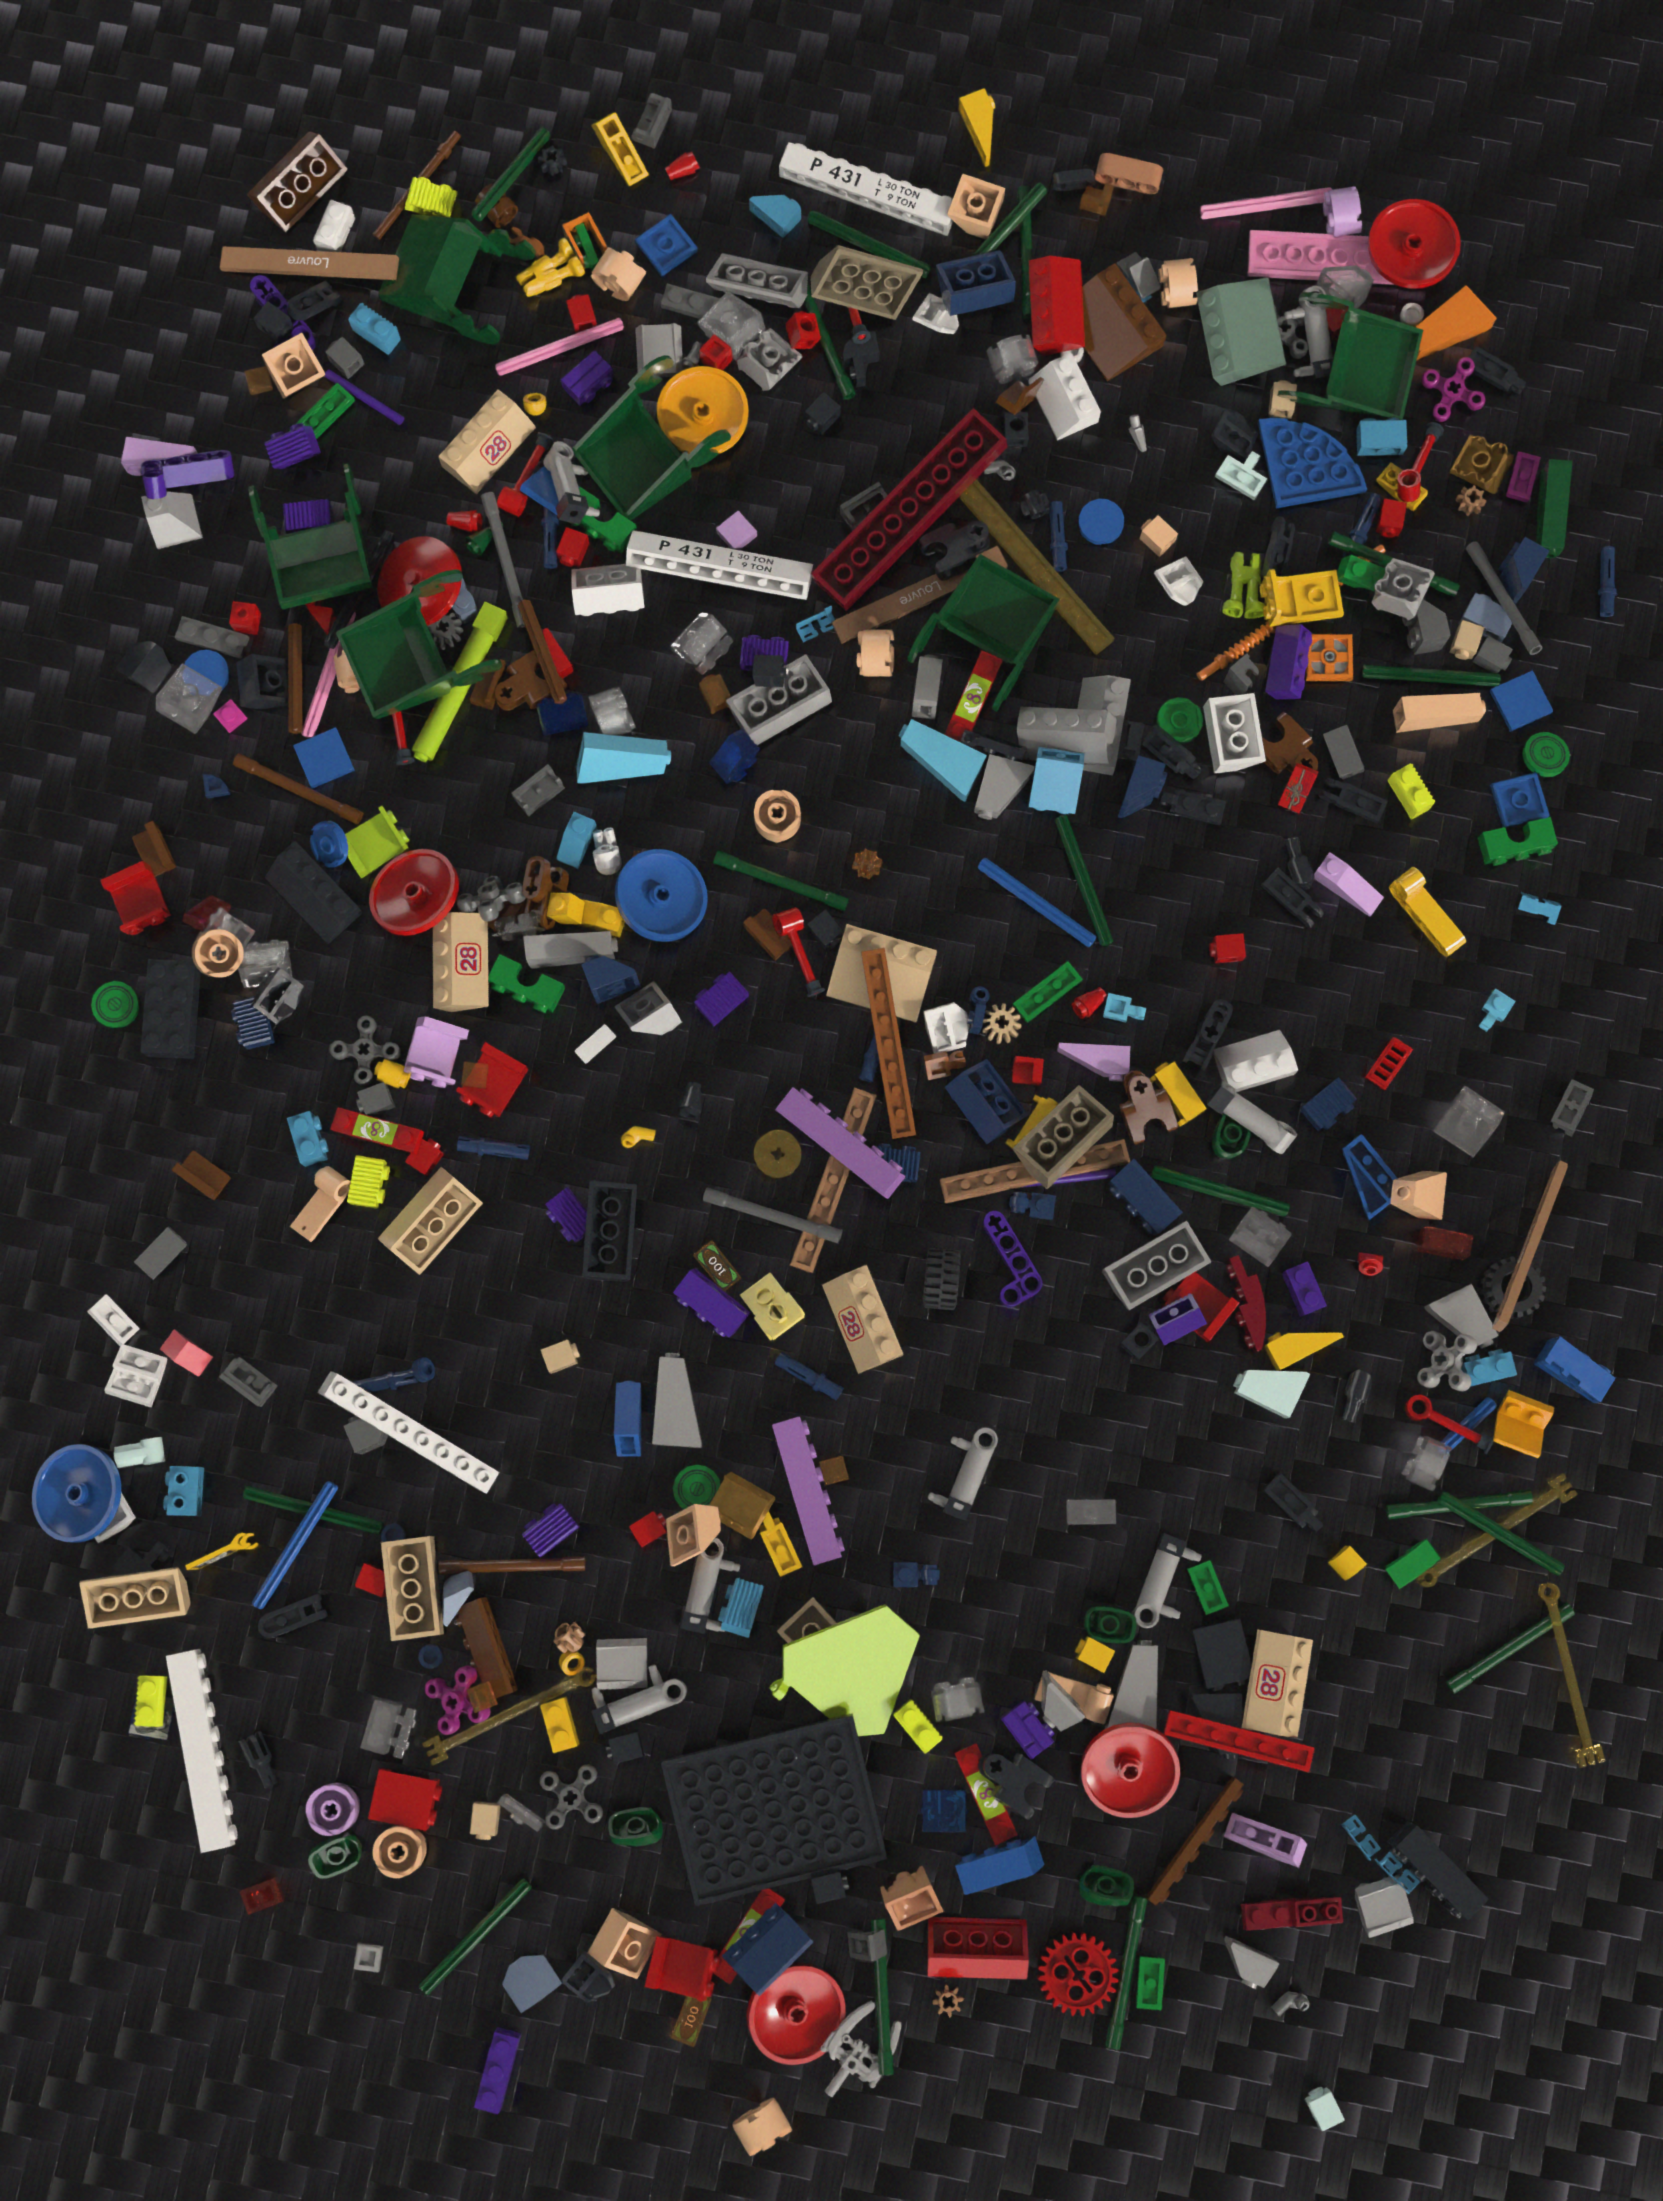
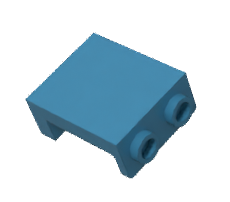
[1029,747,1085,814]

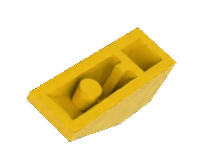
[959,89,995,167]
[591,113,649,186]
[575,899,625,938]
[1263,1332,1344,1371]

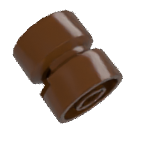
[475,183,518,228]

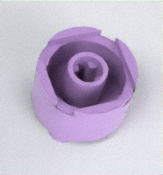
[1323,186,1362,237]
[306,1783,360,1836]

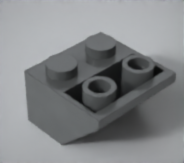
[1402,600,1451,655]
[344,1408,396,1454]

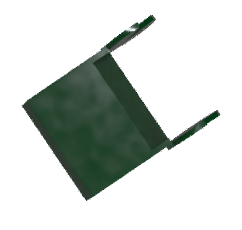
[378,214,536,344]
[1277,292,1423,420]
[572,355,731,521]
[249,463,373,610]
[907,554,1060,711]
[336,569,502,719]

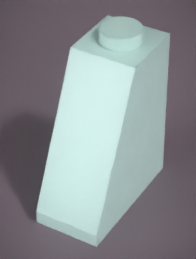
[1233,1370,1310,1418]

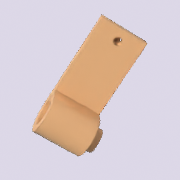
[290,1166,351,1242]
[1035,1671,1114,1724]

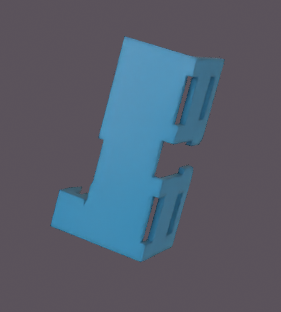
[796,606,835,642]
[1518,892,1561,925]
[1342,1814,1381,1860]
[1375,1852,1420,1894]

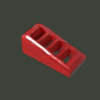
[543,628,573,678]
[1365,1037,1413,1091]

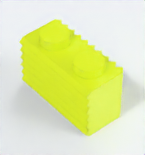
[405,177,457,217]
[1387,764,1435,820]
[347,1155,390,1209]
[134,1675,167,1727]
[893,1700,942,1754]

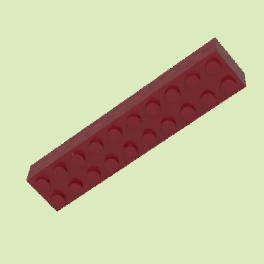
[811,408,1007,611]

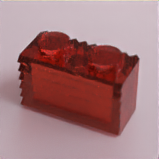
[1417,1226,1473,1261]

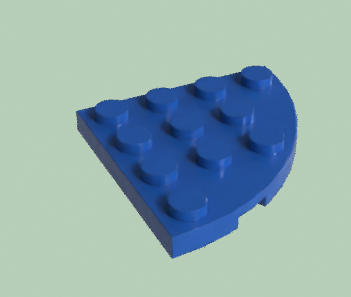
[1258,418,1367,508]

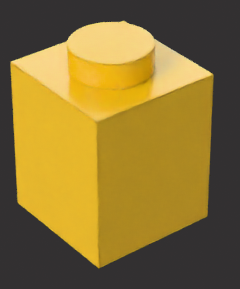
[547,893,585,924]
[1075,1637,1115,1673]

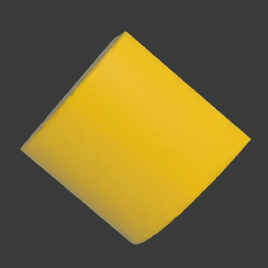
[1328,1546,1367,1580]

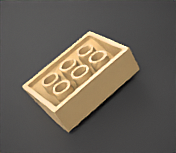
[826,924,937,1022]

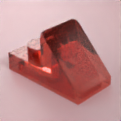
[183,895,231,932]
[240,1876,285,1915]

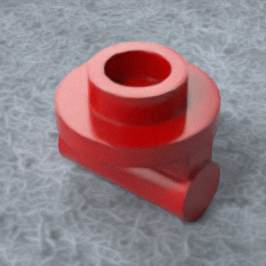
[1357,1252,1383,1276]

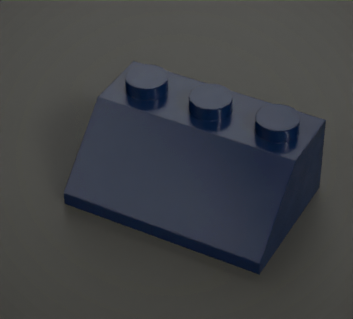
[936,250,1016,316]
[1498,537,1549,605]
[1118,755,1167,818]
[581,955,641,1004]
[945,1059,1029,1144]
[1108,1159,1183,1236]
[722,1903,813,1996]

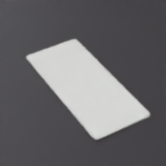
[575,1024,616,1063]

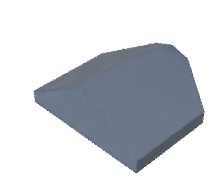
[441,1571,474,1626]
[502,1955,562,2013]

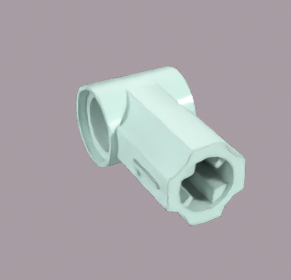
[114,1437,165,1468]

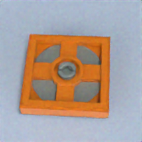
[1305,634,1353,681]

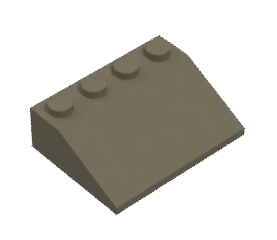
[811,245,923,320]

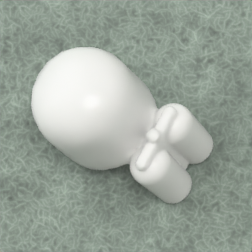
[592,828,622,875]

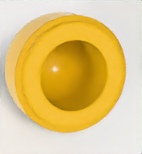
[523,393,546,416]
[559,1650,585,1675]

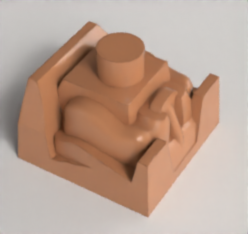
[880,1866,943,1931]

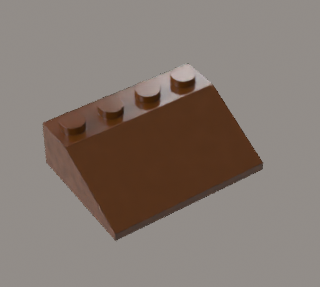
[1082,263,1166,381]

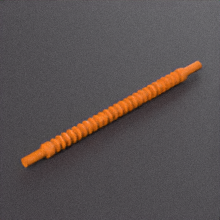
[1197,544,1385,681]

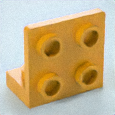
[1493,1390,1554,1458]

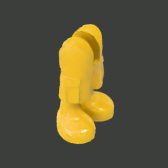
[516,237,585,297]

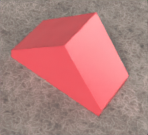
[160,1329,213,1376]

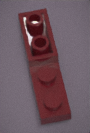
[1225,1255,1266,1353]
[1241,1897,1343,1931]

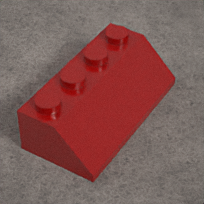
[1029,256,1085,356]
[927,1917,1029,1979]

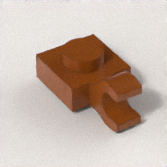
[509,227,545,261]
[923,1050,966,1080]

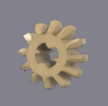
[982,1004,1021,1044]

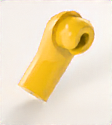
[621,1126,656,1148]

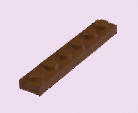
[1146,1776,1244,1906]

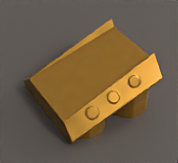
[1450,435,1514,494]
[708,1472,775,1539]

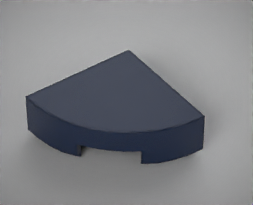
[202,774,230,798]

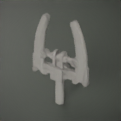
[820,2001,901,2097]

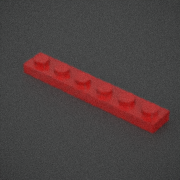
[1163,1710,1314,1772]

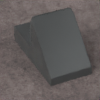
[1117,252,1160,300]
[847,1929,887,1961]

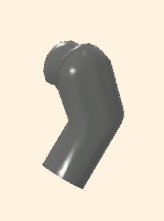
[984,460,1015,480]
[1271,1992,1310,2016]

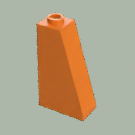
[1416,286,1497,361]

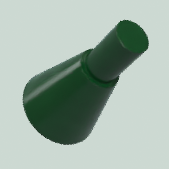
[466,522,503,555]

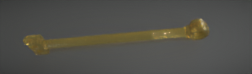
[1416,1473,1577,1587]
[1538,1582,1605,1768]
[422,1667,596,1766]

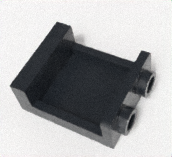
[1190,1618,1252,1692]

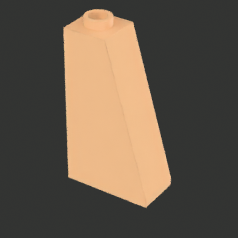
[1393,693,1486,733]
[1390,1171,1447,1220]

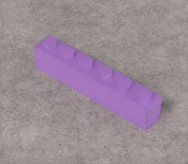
[775,1088,906,1199]
[772,1416,845,1565]

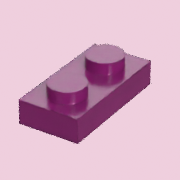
[1505,451,1541,503]

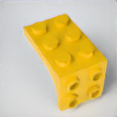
[1260,569,1344,627]

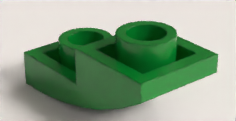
[1385,1538,1441,1589]

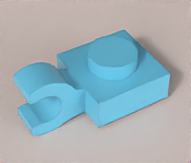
[1479,989,1515,1032]
[1103,993,1146,1022]

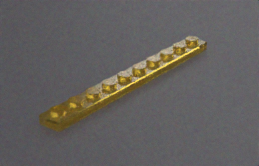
[959,479,1115,655]

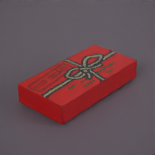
[1278,763,1318,813]

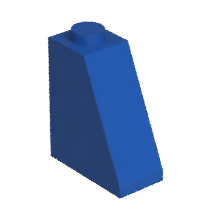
[614,1381,642,1456]

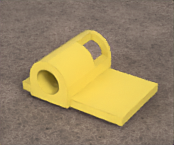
[740,1273,805,1341]

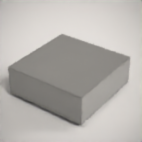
[354,1943,383,1972]

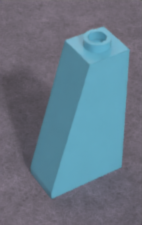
[899,719,987,801]
[576,732,671,783]

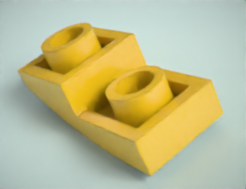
[1376,463,1428,511]

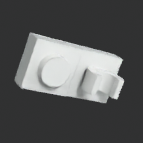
[87,1294,140,1346]

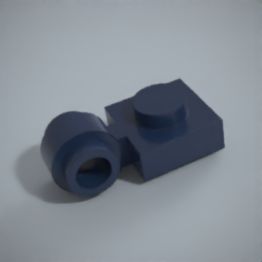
[967,986,990,1034]
[1009,1192,1056,1220]
[894,1563,940,1587]

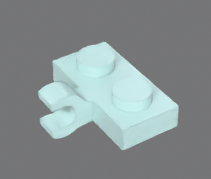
[1215,451,1267,500]

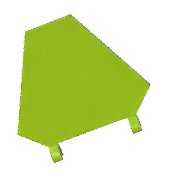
[769,1604,920,1736]

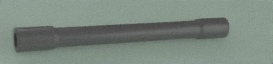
[481,492,525,628]
[1466,541,1542,655]
[703,1187,842,1243]

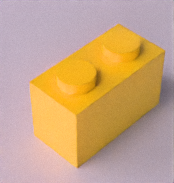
[540,1697,579,1753]

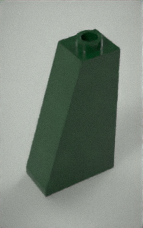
[1536,459,1572,558]

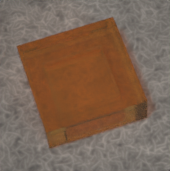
[245,366,273,395]
[461,1062,489,1089]
[819,1456,849,1485]
[467,1681,498,1713]

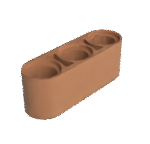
[1095,153,1163,194]

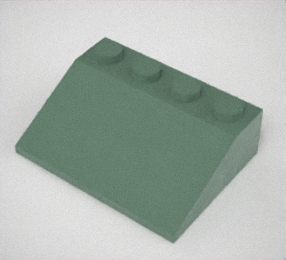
[1196,278,1286,386]

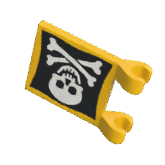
[185,1533,258,1570]

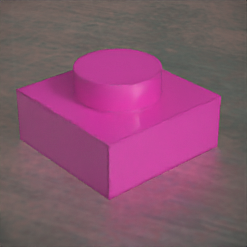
[213,700,247,733]

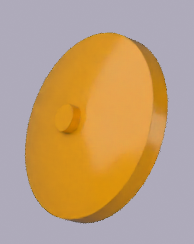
[657,366,748,454]

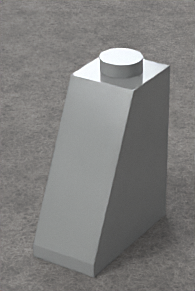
[912,655,943,719]
[974,754,1035,819]
[1424,1284,1498,1349]

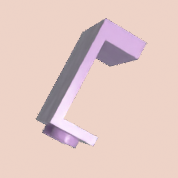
[403,1016,469,1088]

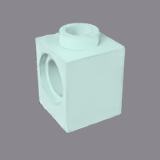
[1305,2087,1344,2132]

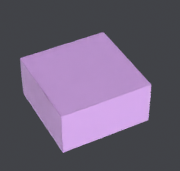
[716,511,757,550]

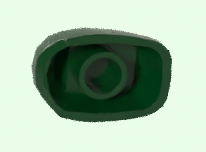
[1212,1113,1251,1159]
[1084,1606,1137,1643]
[608,1807,663,1846]
[308,1831,362,1879]
[1078,1865,1134,1907]

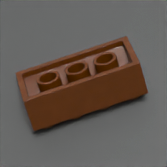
[247,132,348,232]
[455,1597,519,1701]

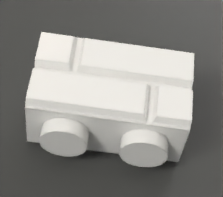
[313,200,355,252]

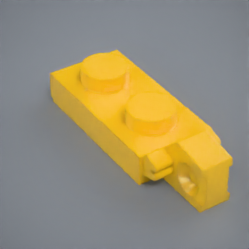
[759,1511,802,1577]

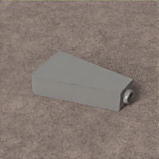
[523,931,618,969]
[652,1353,702,1448]
[1105,1640,1158,1729]

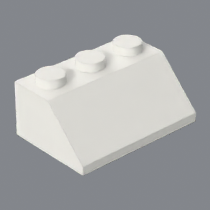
[1028,353,1101,440]
[572,564,644,616]
[1203,693,1266,773]
[1213,1030,1298,1092]

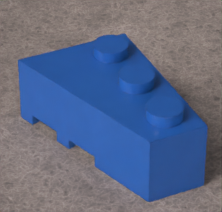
[1342,1134,1397,1220]
[1533,1336,1615,1403]
[955,1836,1044,1895]

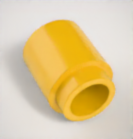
[374,1059,410,1088]

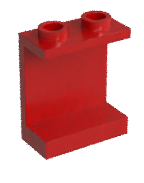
[100,861,171,935]
[456,1042,528,1118]
[1162,1271,1239,1342]
[368,1768,442,1831]
[645,1936,720,2002]

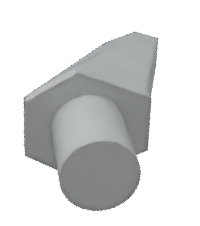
[1129,415,1147,452]

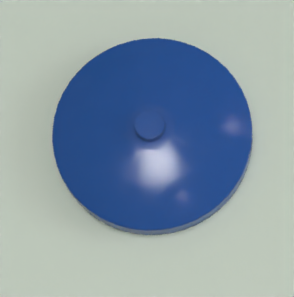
[615,849,708,942]
[32,1444,121,1543]

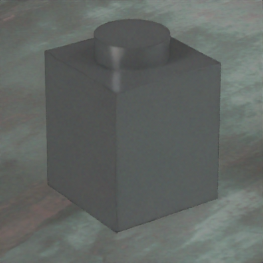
[326,337,364,379]
[1472,636,1513,673]
[356,1082,395,1116]

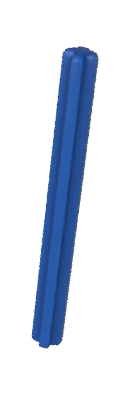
[978,858,1096,947]
[252,1481,338,1609]

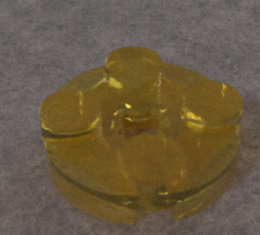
[754,1130,801,1178]

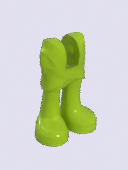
[1223,552,1266,619]

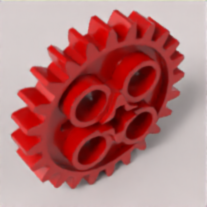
[1038,1932,1119,2016]

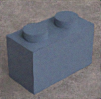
[1459,593,1512,642]

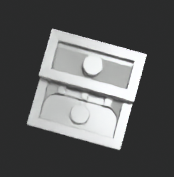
[105,1344,167,1407]

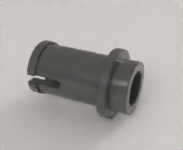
[682,342,702,370]

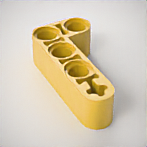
[1389,867,1466,957]

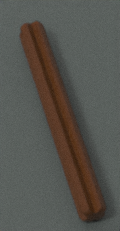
[518,599,567,704]
[288,623,303,734]

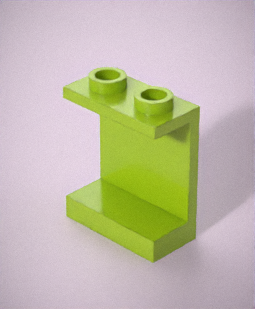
[344,806,409,879]

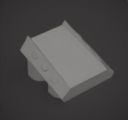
[636,323,683,377]
[736,328,802,391]
[1371,558,1435,620]
[596,1638,648,1689]
[1355,1874,1413,1938]

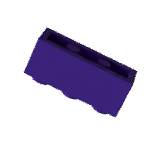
[1265,624,1312,699]
[673,1268,751,1337]
[474,2027,521,2114]

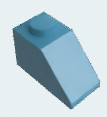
[749,195,801,238]
[557,812,597,869]

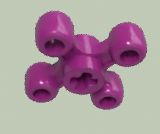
[1421,357,1485,422]
[425,1666,490,1735]

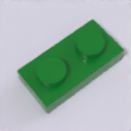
[573,223,598,273]
[1187,1560,1229,1615]
[1136,1956,1165,2010]

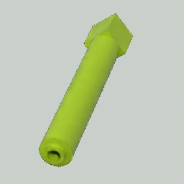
[411,602,508,762]

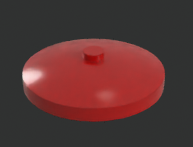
[1368,199,1460,288]
[377,536,462,626]
[369,849,459,936]
[1081,1723,1180,1818]
[747,1963,846,2065]

